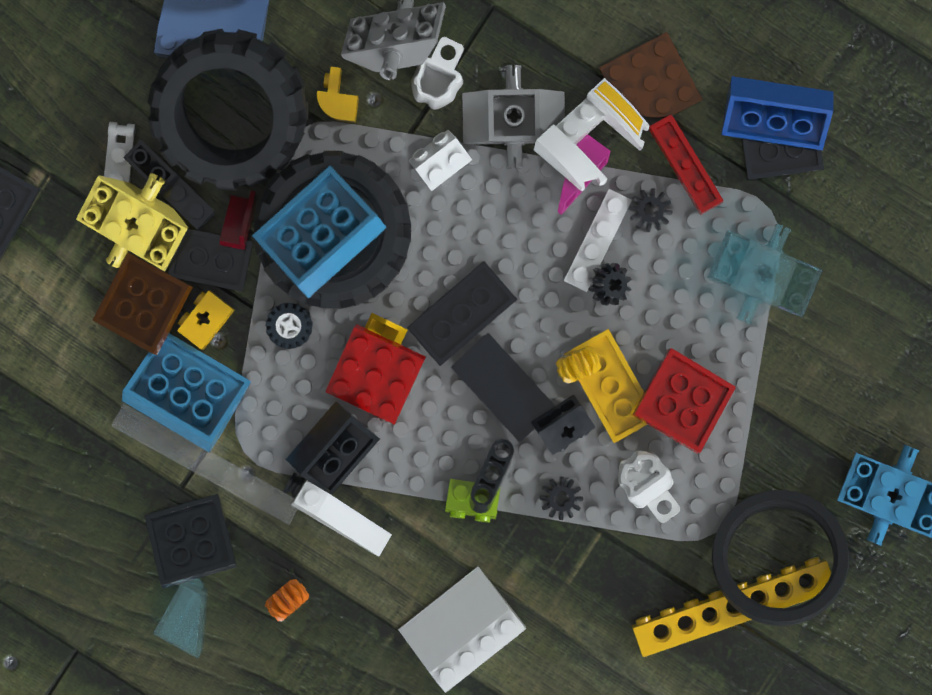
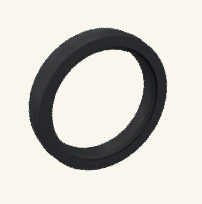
[712,490,849,626]

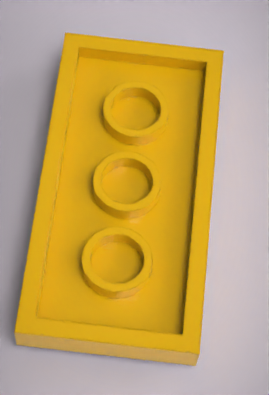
[564,329,648,443]

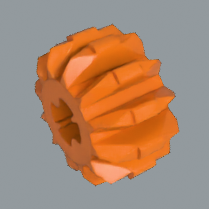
[265,579,309,621]

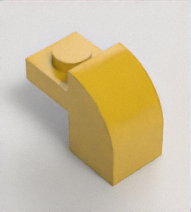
[317,67,359,124]

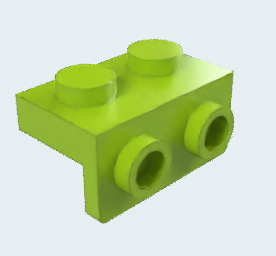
[445,479,501,523]

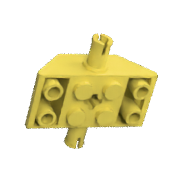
[76,173,188,271]

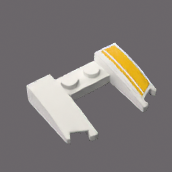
[534,78,650,191]

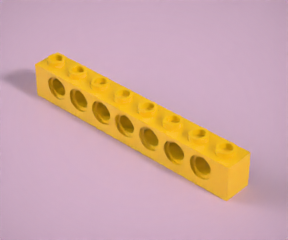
[632,557,831,657]

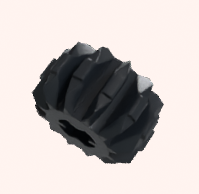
[628,188,672,232]
[588,263,632,306]
[539,476,583,520]

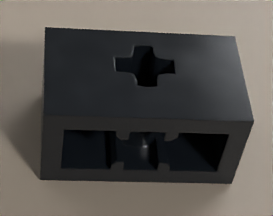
[531,394,596,456]

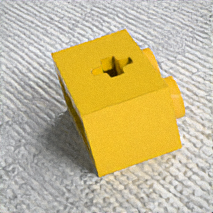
[177,291,235,350]

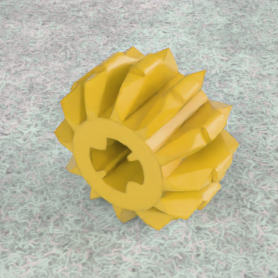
[556,347,601,383]

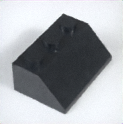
[285,402,380,495]

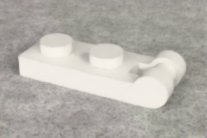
[104,122,136,183]

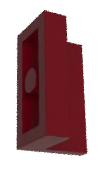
[219,191,256,250]

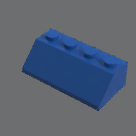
[721,76,833,150]

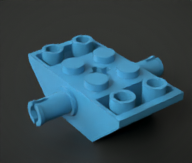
[837,445,932,546]

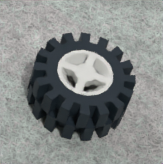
[265,303,313,349]

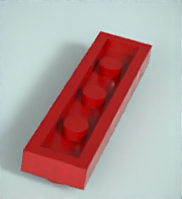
[649,114,724,215]

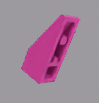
[558,134,611,215]

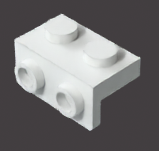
[408,130,472,191]

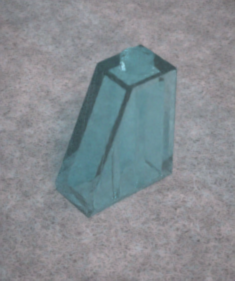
[153,579,208,658]

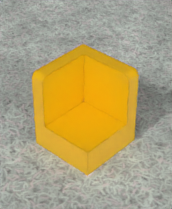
[365,313,408,345]

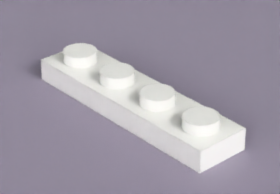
[564,189,632,292]

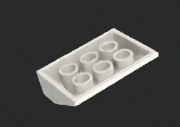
[398,566,526,693]

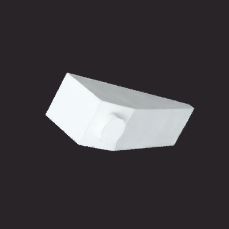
[291,481,392,557]

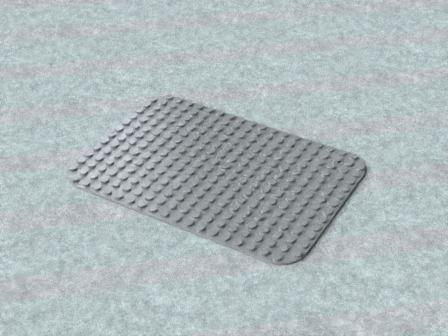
[235,121,780,541]

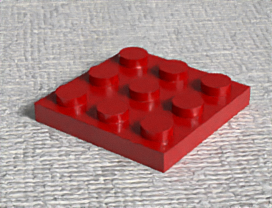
[325,324,426,425]
[632,348,736,454]

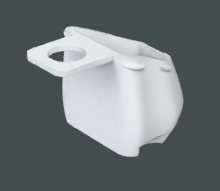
[411,37,464,110]
[618,451,680,523]

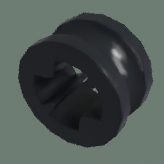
[283,472,305,498]

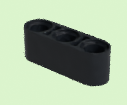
[469,439,514,514]

